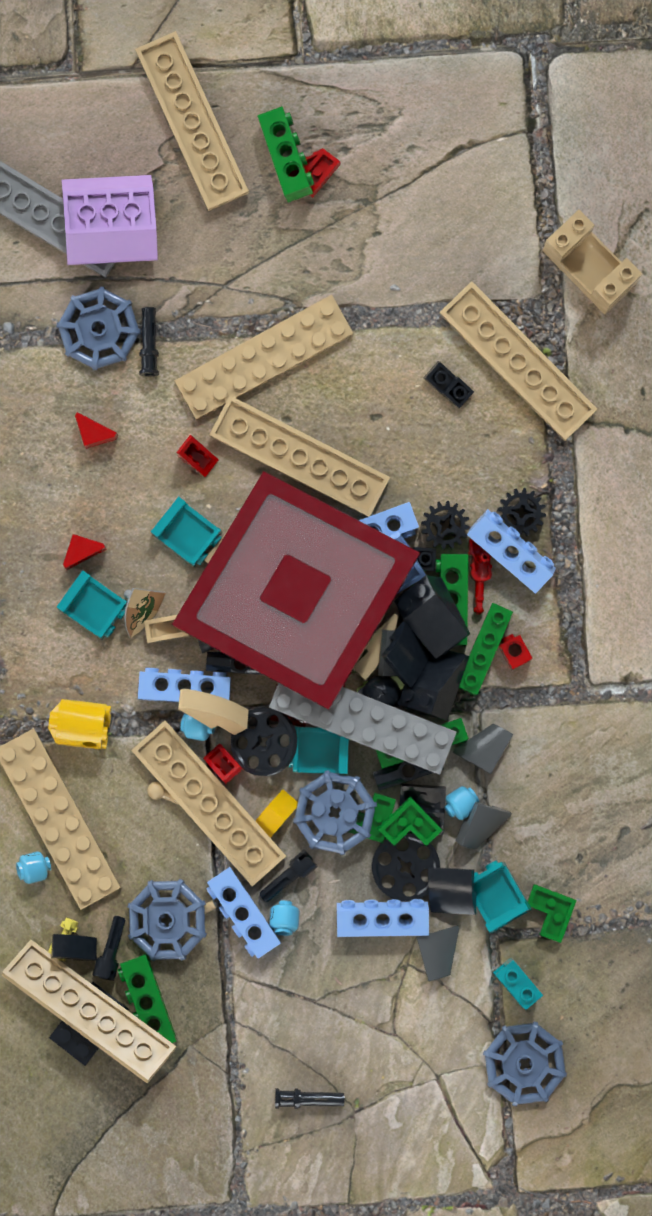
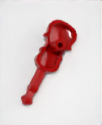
[468,538,492,615]

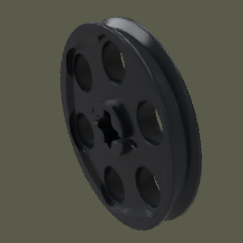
[231,707,298,776]
[372,833,440,902]

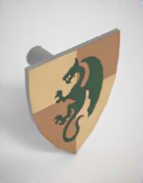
[124,588,166,638]

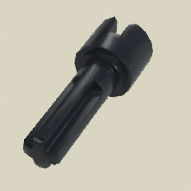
[260,850,318,903]
[92,916,125,981]

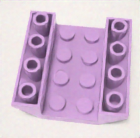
[62,175,158,265]

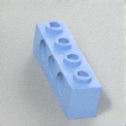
[358,502,419,539]
[467,509,556,594]
[138,668,231,702]
[206,867,281,958]
[337,899,429,937]

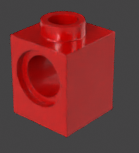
[499,634,533,671]

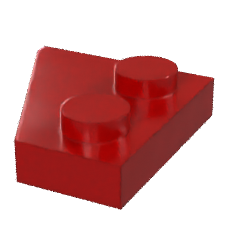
[289,148,341,198]

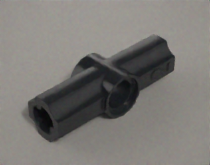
[206,651,263,675]
[373,761,444,791]

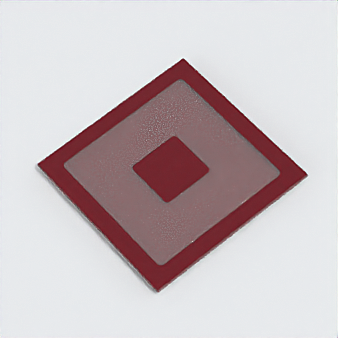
[172,471,420,710]

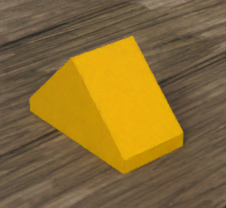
[256,789,298,838]

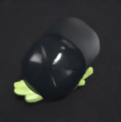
[356,676,404,707]

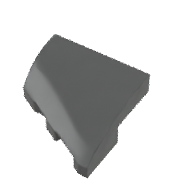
[452,724,513,774]
[456,802,512,849]
[416,925,459,982]

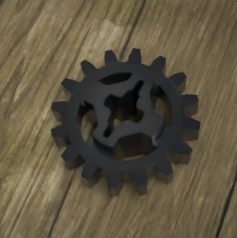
[497,488,546,537]
[421,501,470,550]

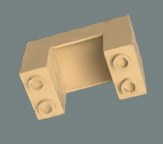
[543,209,642,315]

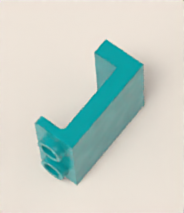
[151,496,222,567]
[57,570,127,640]
[289,726,349,774]
[474,860,532,933]
[493,958,543,1010]

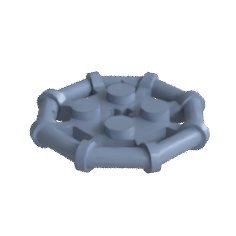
[56,287,141,370]
[293,770,377,855]
[127,879,207,961]
[483,1021,567,1107]

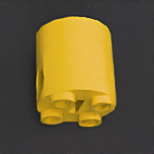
[48,699,111,750]

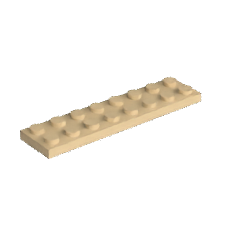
[135,31,249,211]
[439,281,598,441]
[174,294,354,421]
[209,396,390,517]
[131,720,286,887]
[0,728,121,910]
[2,940,176,1083]

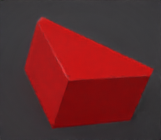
[75,412,118,449]
[176,435,219,477]
[63,534,107,570]
[203,743,243,785]

